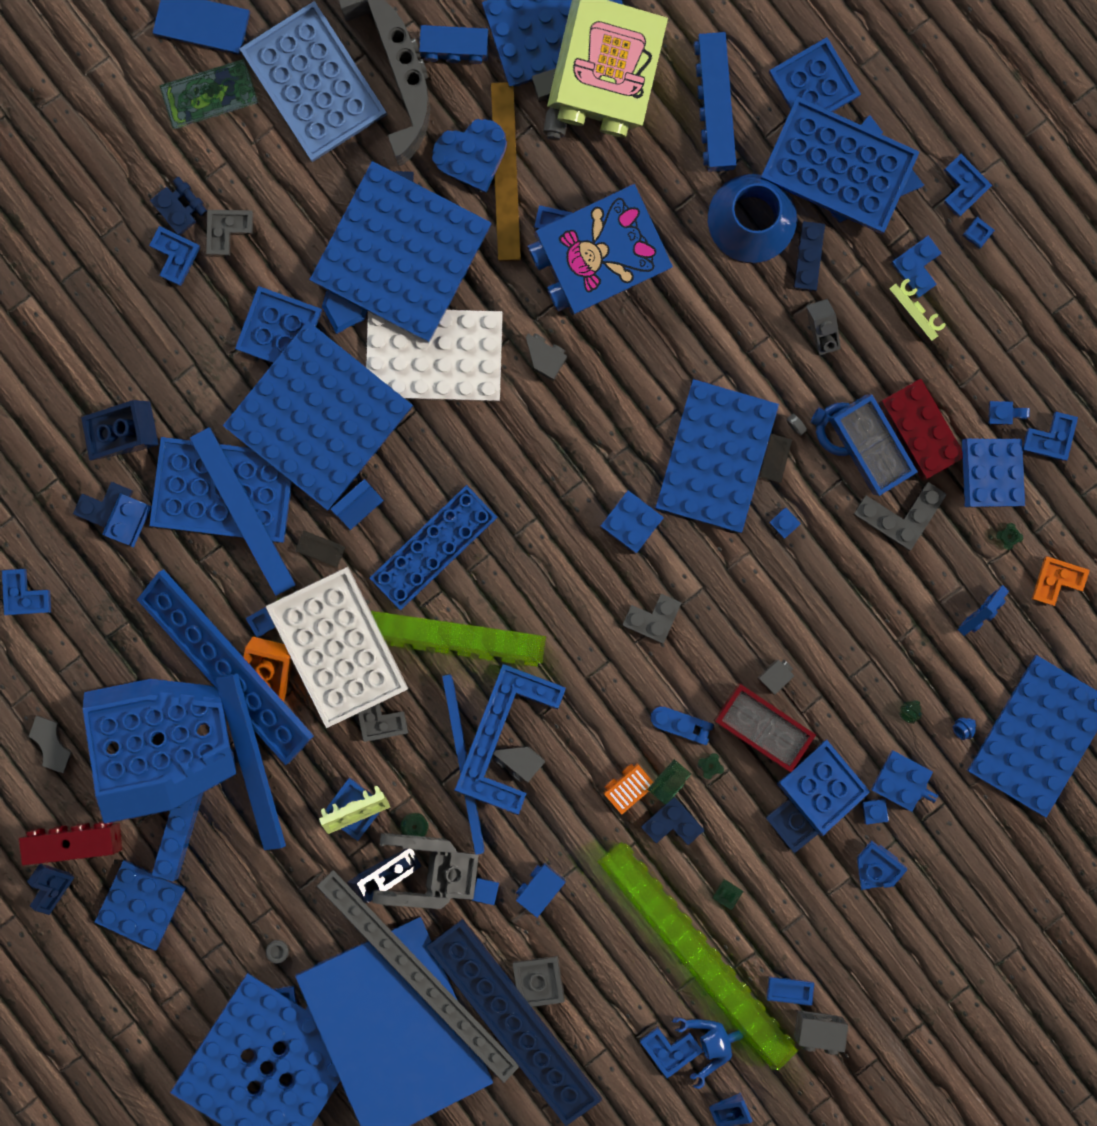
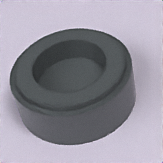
[787,413,807,436]
[266,940,289,963]

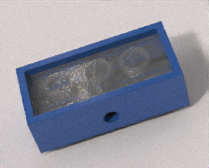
[828,395,917,496]

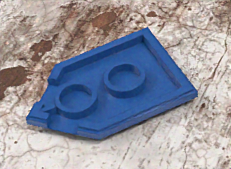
[322,290,367,334]

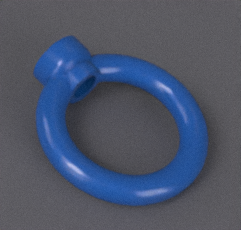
[810,402,850,456]

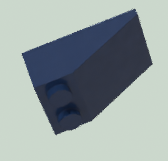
[81,400,159,461]

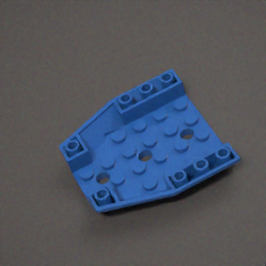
[83,679,237,824]

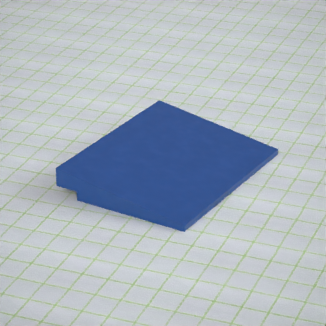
[295,916,493,1126]

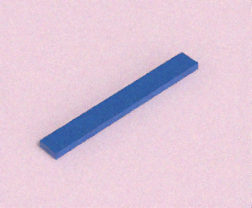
[190,427,296,596]
[216,673,286,850]
[442,674,485,855]

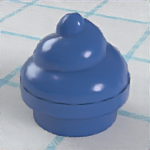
[953,718,976,740]

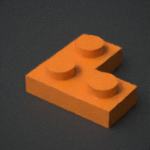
[1032,556,1090,606]

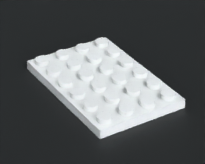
[366,310,503,402]
[266,567,408,728]

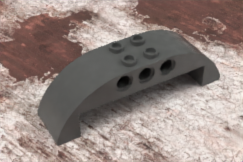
[338,0,430,166]

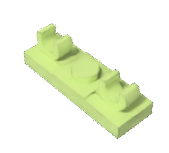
[889,279,946,341]
[319,786,391,834]

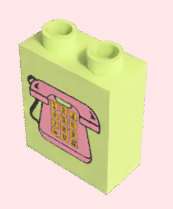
[547,0,668,137]

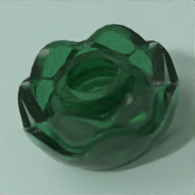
[400,813,429,837]

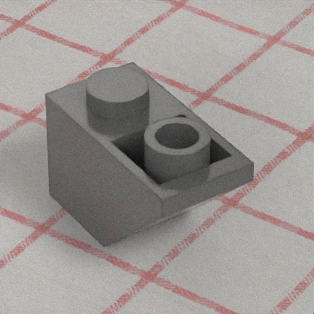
[806,299,841,355]
[526,333,567,382]
[493,746,545,782]

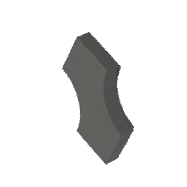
[29,716,72,773]

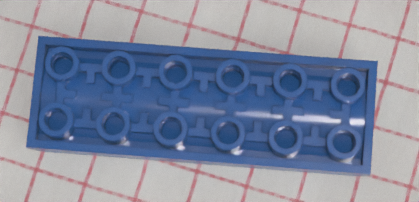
[370,485,498,610]

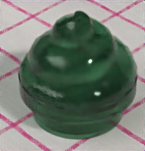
[899,700,922,724]

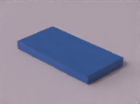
[153,0,250,55]

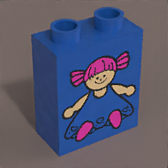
[527,184,673,315]

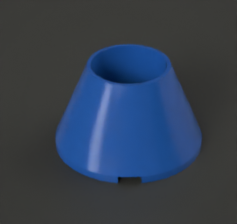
[708,174,797,263]

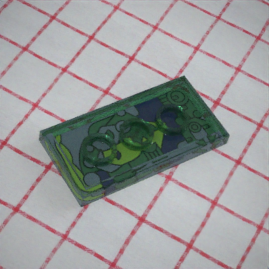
[159,59,258,129]

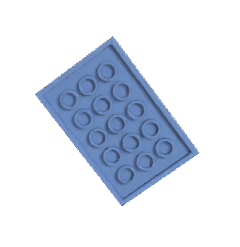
[239,1,387,162]

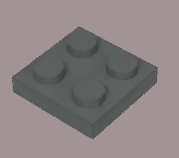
[512,956,565,1007]

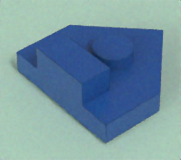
[857,840,907,890]

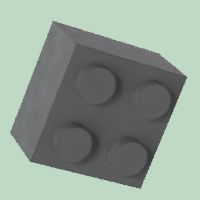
[794,1010,848,1055]

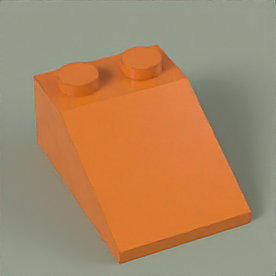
[244,637,294,702]

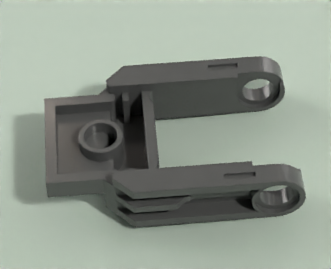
[372,833,479,909]

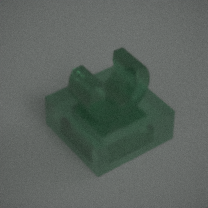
[712,878,744,910]

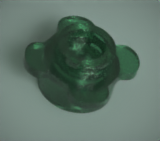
[996,523,1023,550]
[698,753,724,779]

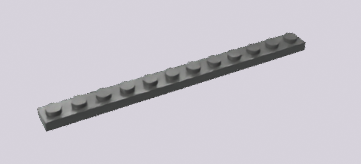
[316,870,519,1083]

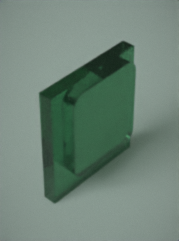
[647,759,691,804]

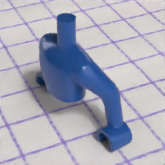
[672,1017,743,1089]

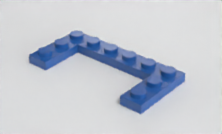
[454,664,566,815]

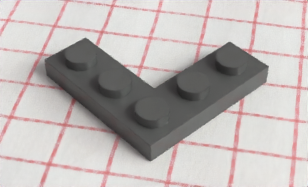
[853,482,947,551]

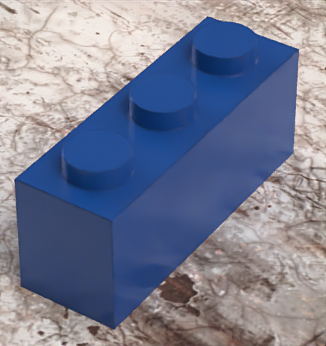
[419,25,489,64]

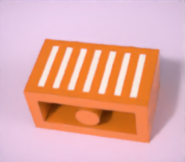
[603,763,656,815]

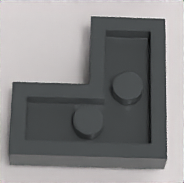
[206,210,253,256]
[622,594,681,644]
[358,703,409,742]

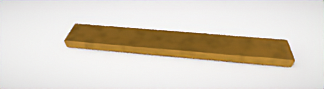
[491,82,521,261]

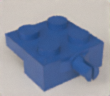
[871,750,938,812]

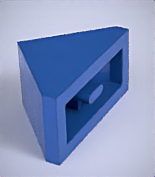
[709,1093,752,1126]

